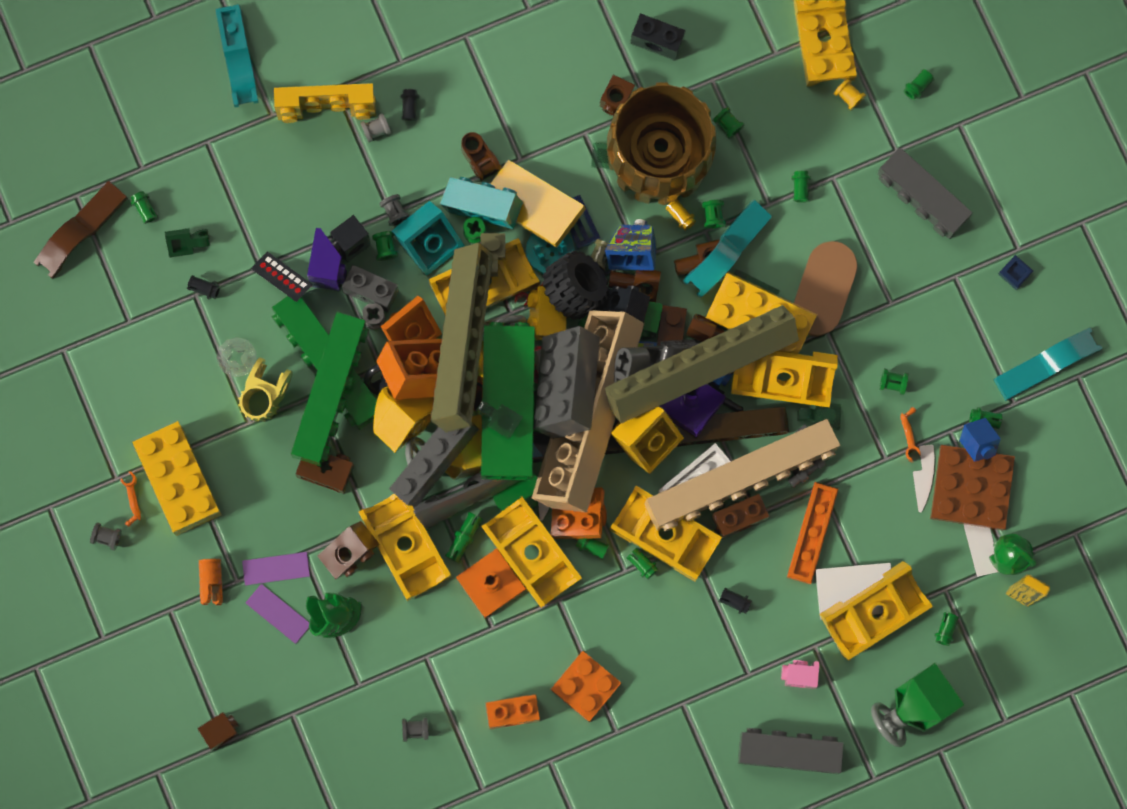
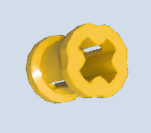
[834,78,866,111]

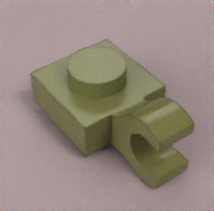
[481,233,506,277]

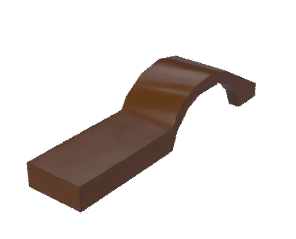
[34,181,128,279]

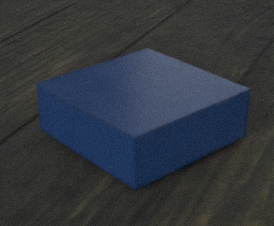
[998,255,1033,290]

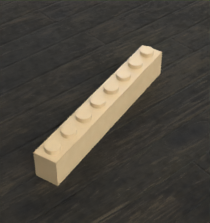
[644,419,840,531]

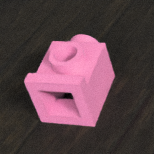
[781,660,819,689]

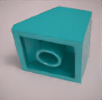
[392,201,465,276]

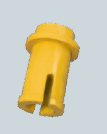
[665,199,696,231]

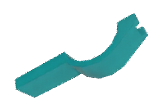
[215,4,259,108]
[683,200,772,298]
[993,328,1102,401]

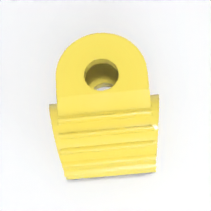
[238,357,293,422]

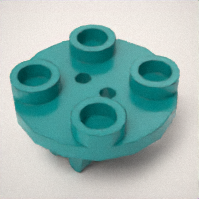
[525,233,575,275]

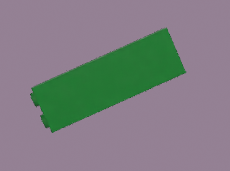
[481,322,535,480]

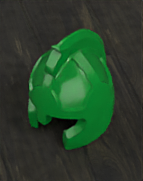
[989,534,1037,575]
[306,593,361,638]

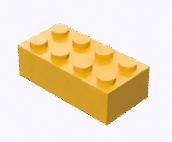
[705,272,818,354]
[132,421,222,536]

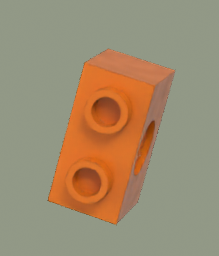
[485,694,540,730]

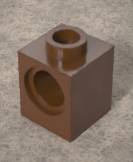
[600,75,635,116]
[197,712,239,751]

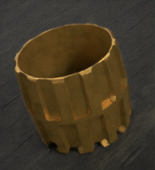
[607,82,716,205]

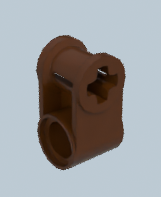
[461,132,501,181]

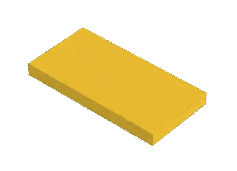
[490,160,586,248]

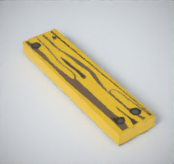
[1006,575,1050,607]

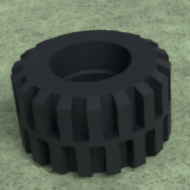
[543,251,609,320]

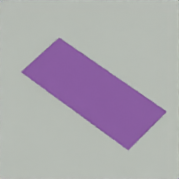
[242,552,310,585]
[246,584,309,644]

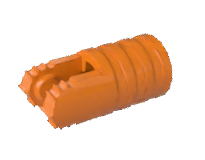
[199,559,223,605]

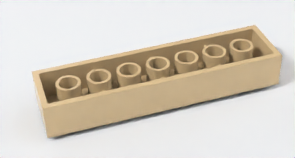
[532,311,644,512]

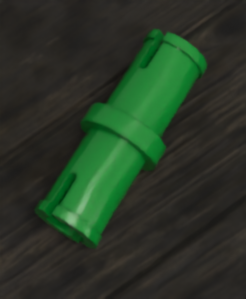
[445,512,483,563]

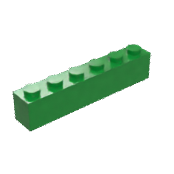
[271,296,377,430]
[291,312,369,466]

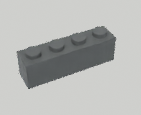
[877,147,973,239]
[389,422,479,507]
[737,728,843,774]

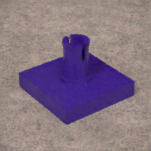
[659,384,726,437]

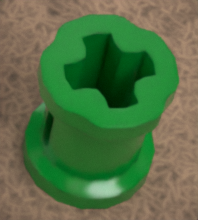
[713,107,745,139]
[702,200,726,229]
[463,217,486,244]
[372,231,398,261]
[879,368,909,395]

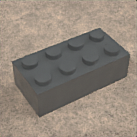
[533,326,600,439]

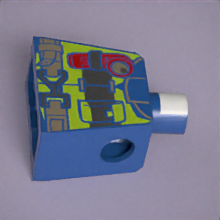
[605,219,657,270]

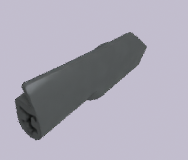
[614,339,702,383]
[413,472,521,530]

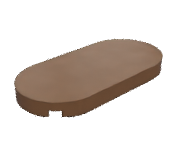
[794,241,857,337]

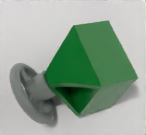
[871,663,964,747]

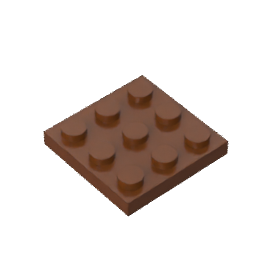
[930,445,1015,531]

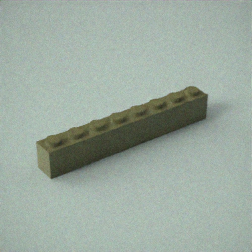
[431,243,493,432]
[605,305,799,424]

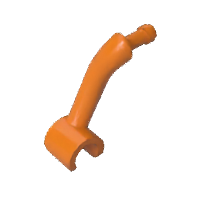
[900,407,921,462]
[120,471,141,527]

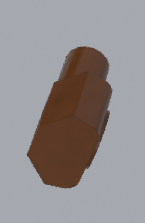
[674,239,726,276]
[608,270,661,303]
[686,314,725,342]

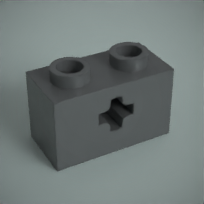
[342,265,399,313]

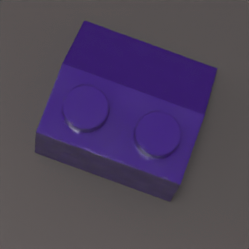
[307,228,347,291]

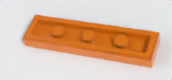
[786,482,839,585]

